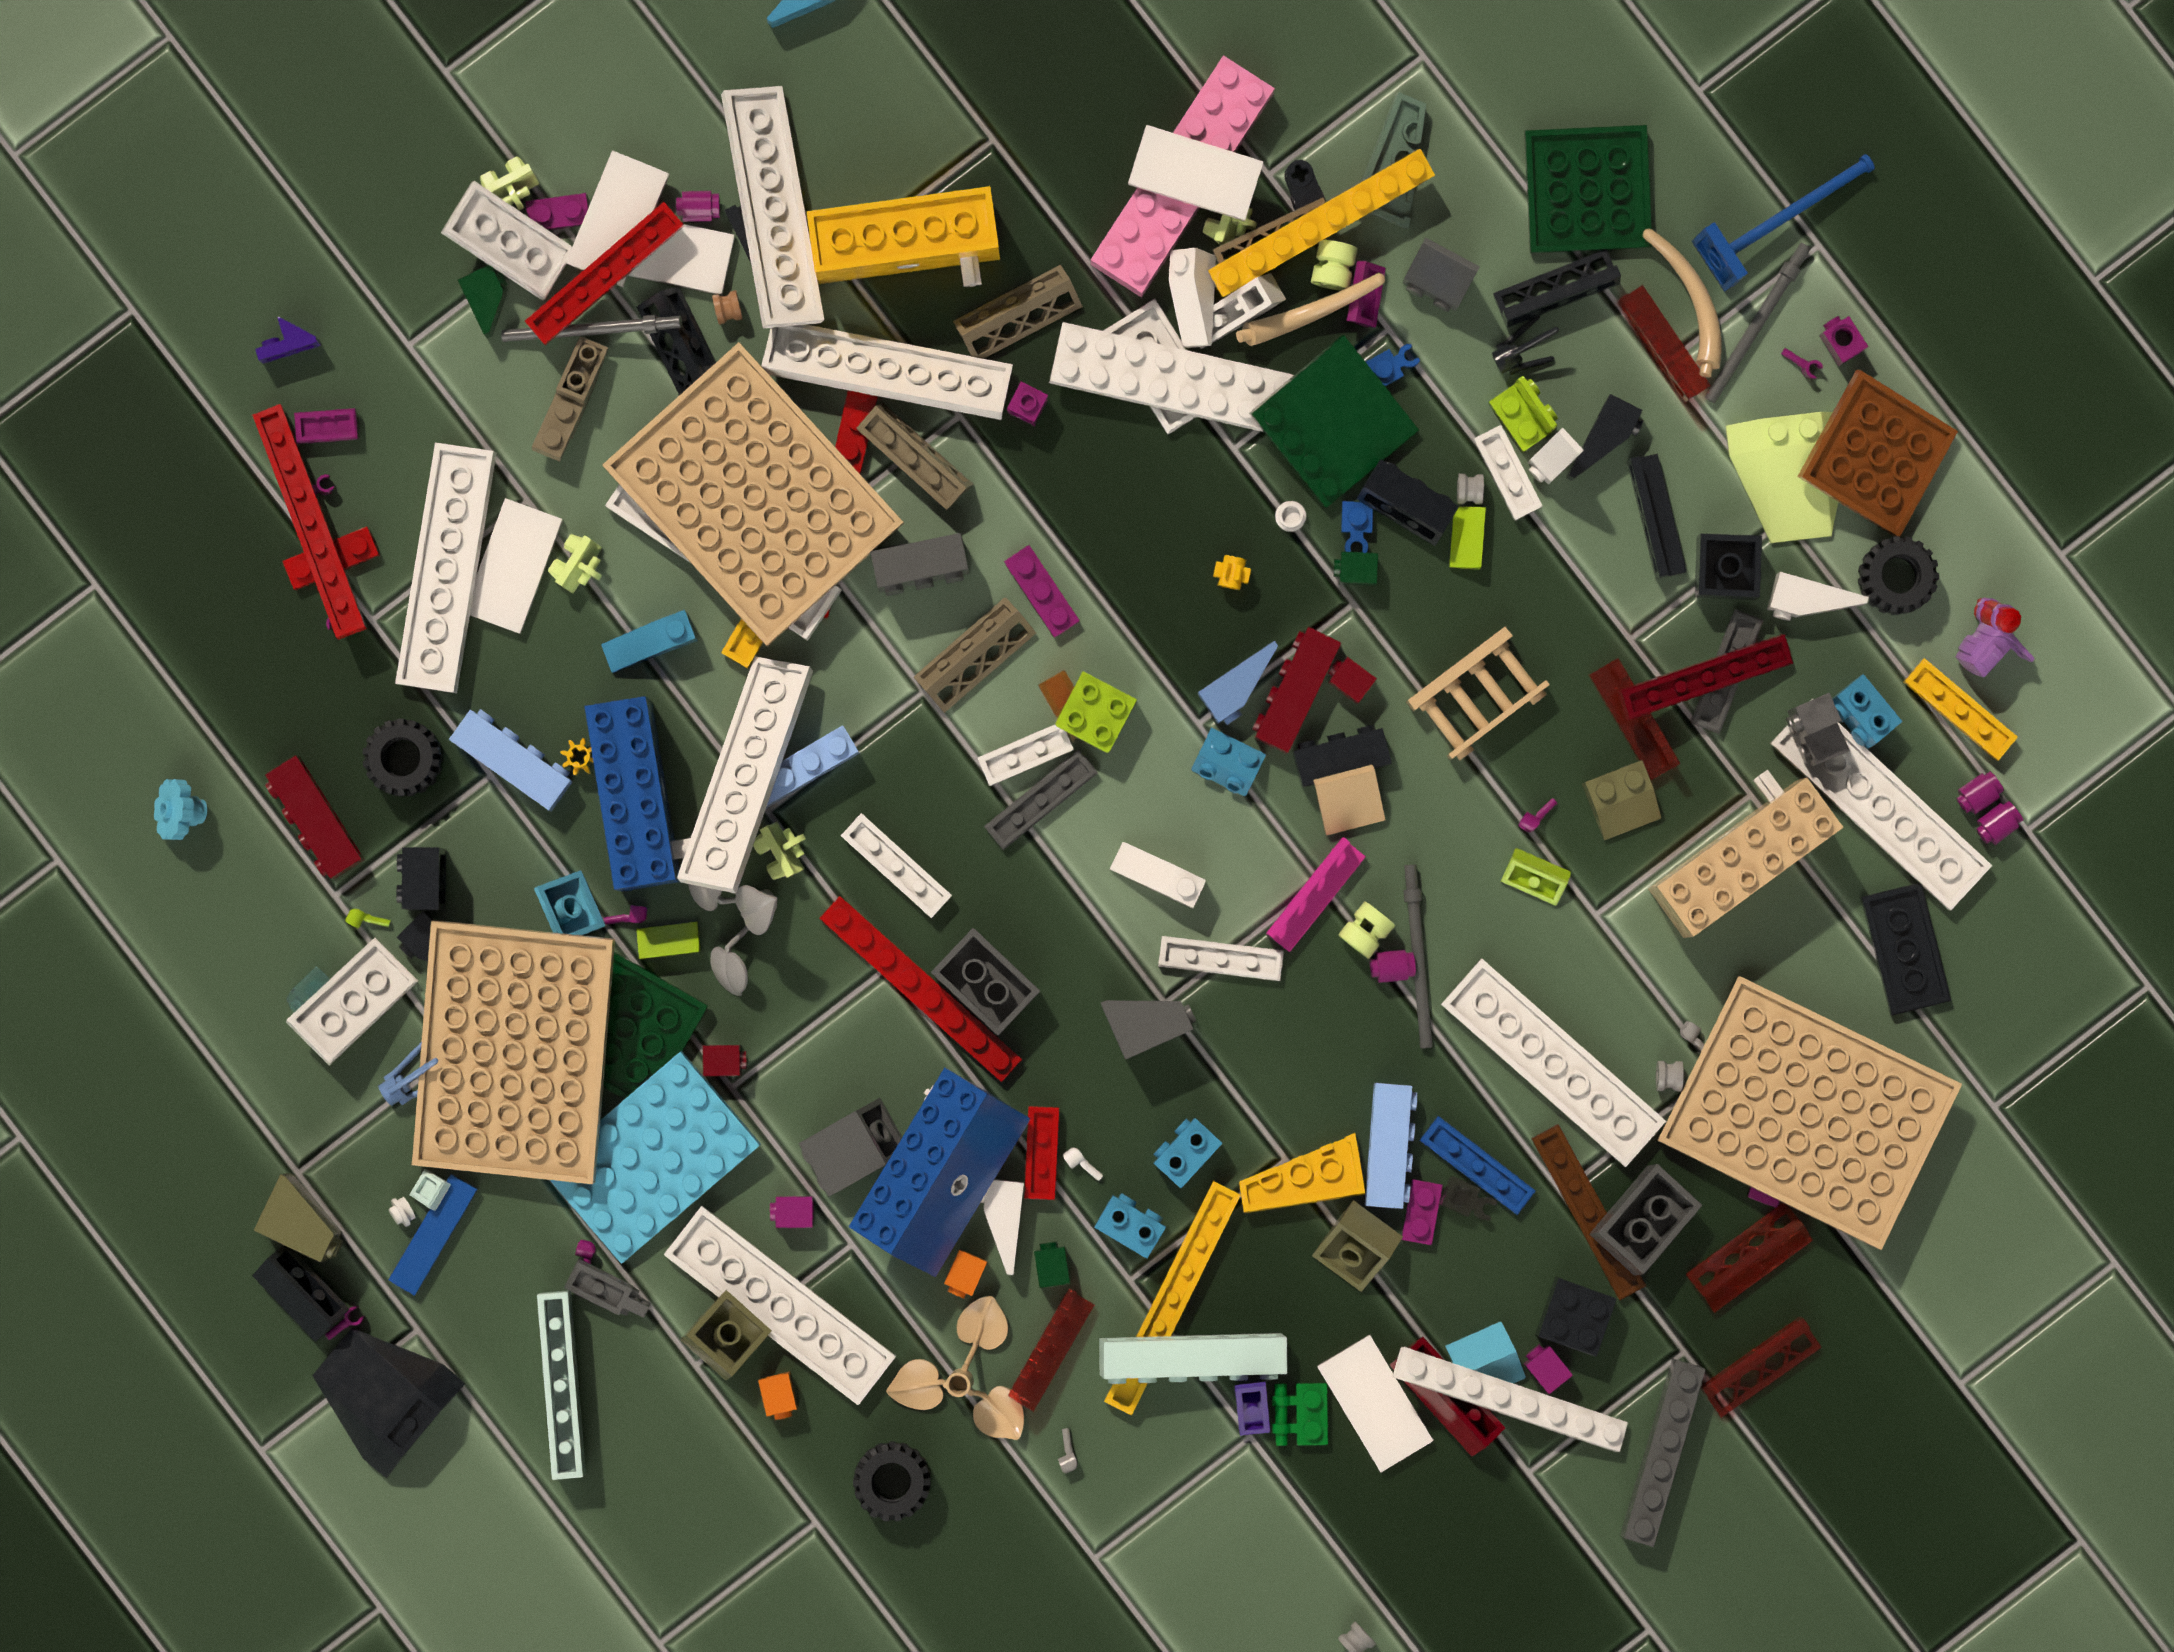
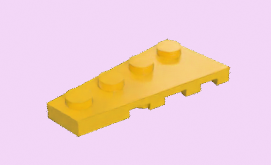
[1239,1133,1365,1213]

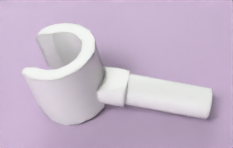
[1063,1148,1103,1181]

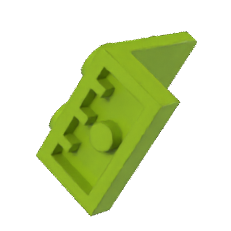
[1488,376,1558,453]
[1055,671,1137,753]

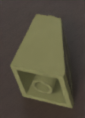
[254,1173,343,1262]

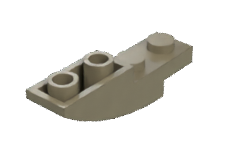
[532,336,608,462]

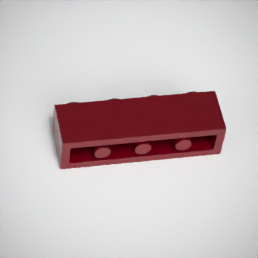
[1252,627,1341,754]
[265,755,365,879]
[1390,1336,1505,1456]

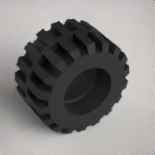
[1858,536,1939,615]
[363,719,443,797]
[853,1441,931,1521]

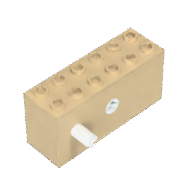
[1648,769,1843,938]

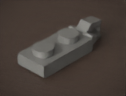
[564,1259,650,1318]

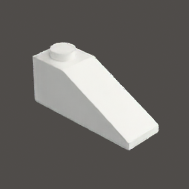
[1169,248,1216,348]
[1200,273,1286,349]
[1528,428,1584,485]
[1767,572,1869,621]
[1110,842,1206,909]
[980,1179,1024,1275]

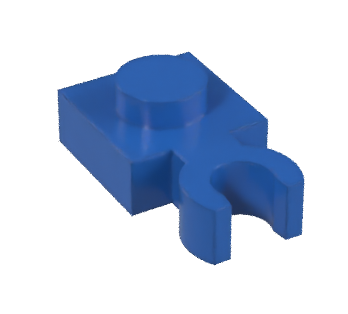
[1366,344,1420,387]
[1341,501,1373,553]

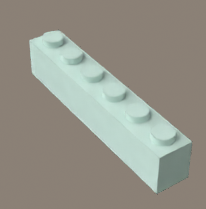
[537,1290,586,1480]
[1099,1333,1287,1384]

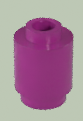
[676,191,720,222]
[1956,771,2004,815]
[1976,801,2023,845]
[1370,950,1416,983]

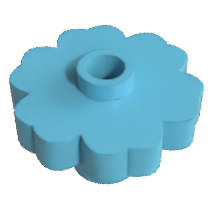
[154,779,207,840]

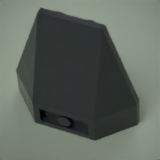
[312,1328,466,1478]

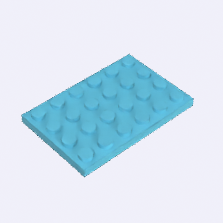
[550,1051,761,1264]

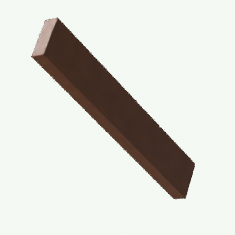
[1531,1124,1646,1301]

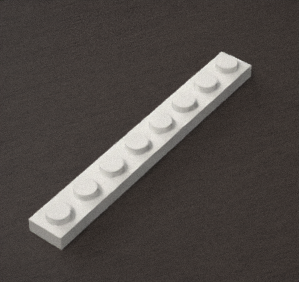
[1392,1347,1628,1452]

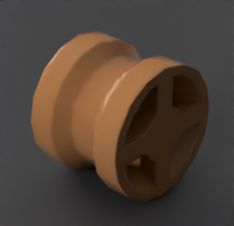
[712,290,743,325]

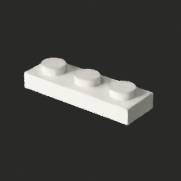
[1473,425,1542,521]
[978,725,1074,786]

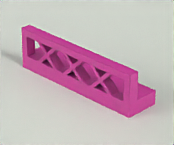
[1266,837,1366,952]

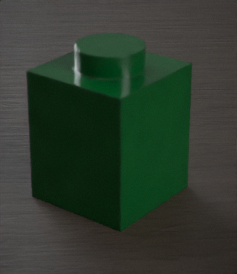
[1333,551,1378,586]
[1034,1241,1070,1288]

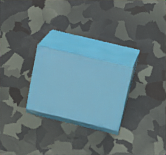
[534,870,605,936]
[1445,1321,1526,1383]

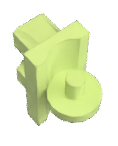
[480,156,539,210]
[1203,208,1257,249]
[548,534,603,594]
[753,821,806,880]

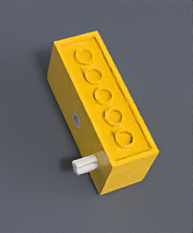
[807,186,1000,287]

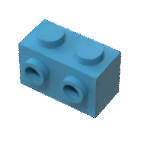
[1832,674,1902,749]
[1153,1118,1222,1188]
[1094,1193,1166,1259]

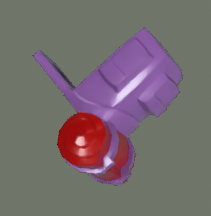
[1955,597,2035,677]

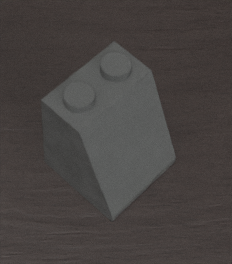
[1100,1000,1196,1059]
[798,1098,902,1197]

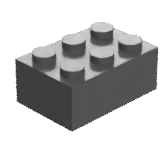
[870,533,969,596]
[931,928,1040,1036]
[1589,1164,1702,1275]

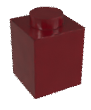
[1327,657,1377,704]
[702,1045,747,1076]

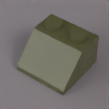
[1582,760,1661,840]
[1312,1200,1403,1292]
[680,1290,772,1381]

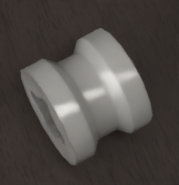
[1457,473,1484,505]
[1656,1061,1683,1092]
[1338,1621,1376,1652]

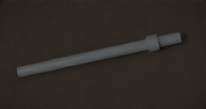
[1704,243,1811,404]
[501,315,682,342]
[1403,864,1433,1048]

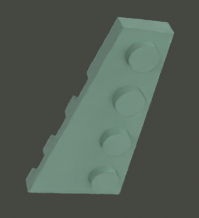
[1361,92,1426,229]

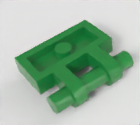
[1272,1383,1328,1446]

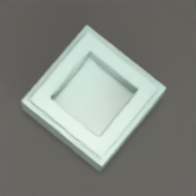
[409,1169,451,1211]

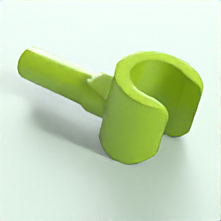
[345,908,390,929]

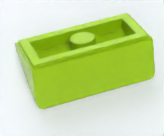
[1449,507,1486,570]
[1500,848,1571,906]
[637,922,701,959]

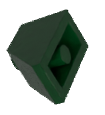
[458,265,508,338]

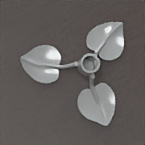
[688,884,777,997]

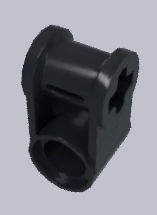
[1284,160,1326,218]

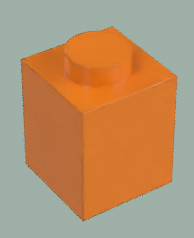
[944,1249,987,1298]
[758,1371,798,1420]

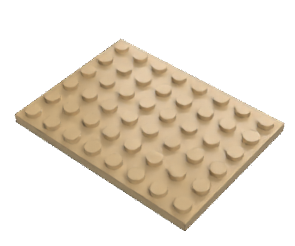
[602,342,904,647]
[412,920,615,1184]
[1658,976,1962,1250]

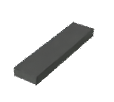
[1690,609,1763,734]
[984,749,1098,850]

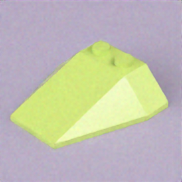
[1725,412,1838,543]

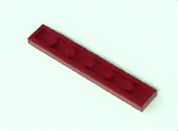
[1618,634,1793,720]

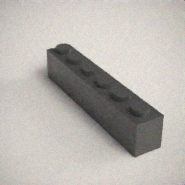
[1620,1358,1706,1547]

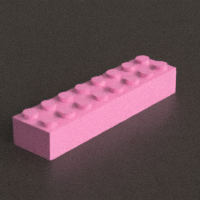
[1090,55,1275,298]

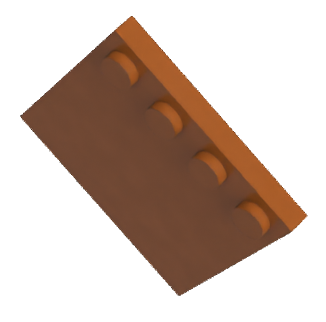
[1797,370,1958,537]

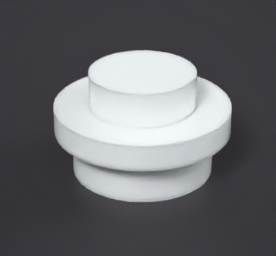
[1275,501,1306,532]
[389,1197,416,1227]

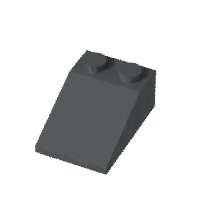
[1402,237,1480,312]

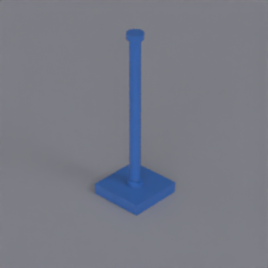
[1692,154,1875,292]

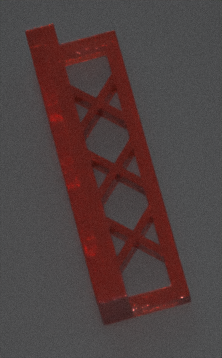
[1616,285,1711,404]
[1588,658,1681,781]
[1686,1203,1813,1313]
[1006,1288,1094,1412]
[1700,1317,1821,1418]

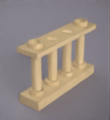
[1406,627,1550,760]

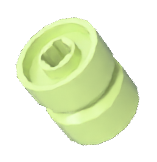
[1311,240,1358,291]
[1338,901,1395,959]

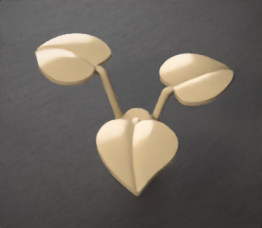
[886,1296,1024,1440]

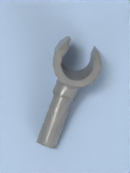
[1680,1021,1705,1051]
[1058,1428,1078,1474]

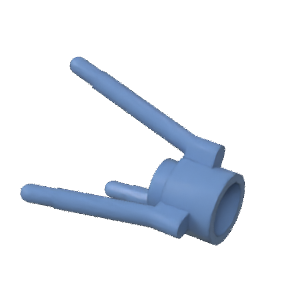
[378,1042,439,1106]

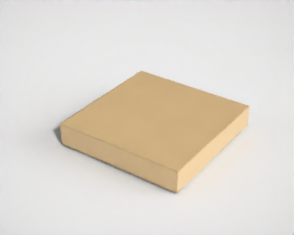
[1313,765,1385,836]

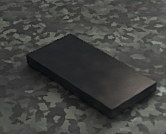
[1860,883,1951,1016]

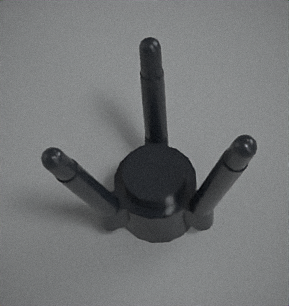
[1491,316,1559,375]

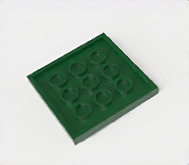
[1524,125,1652,253]
[1249,335,1419,508]
[603,951,709,1099]

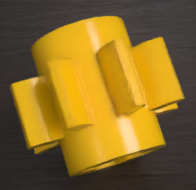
[1213,555,1251,590]
[560,738,594,776]

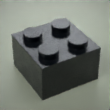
[1694,533,1762,600]
[396,847,446,911]
[1535,1276,1617,1357]

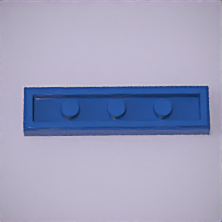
[1420,1116,1536,1215]
[388,1174,478,1296]

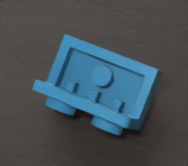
[1191,728,1266,796]

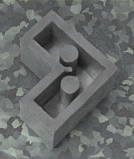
[1786,693,1850,767]

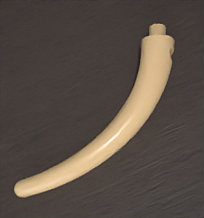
[1643,229,1722,377]
[1236,273,1385,346]

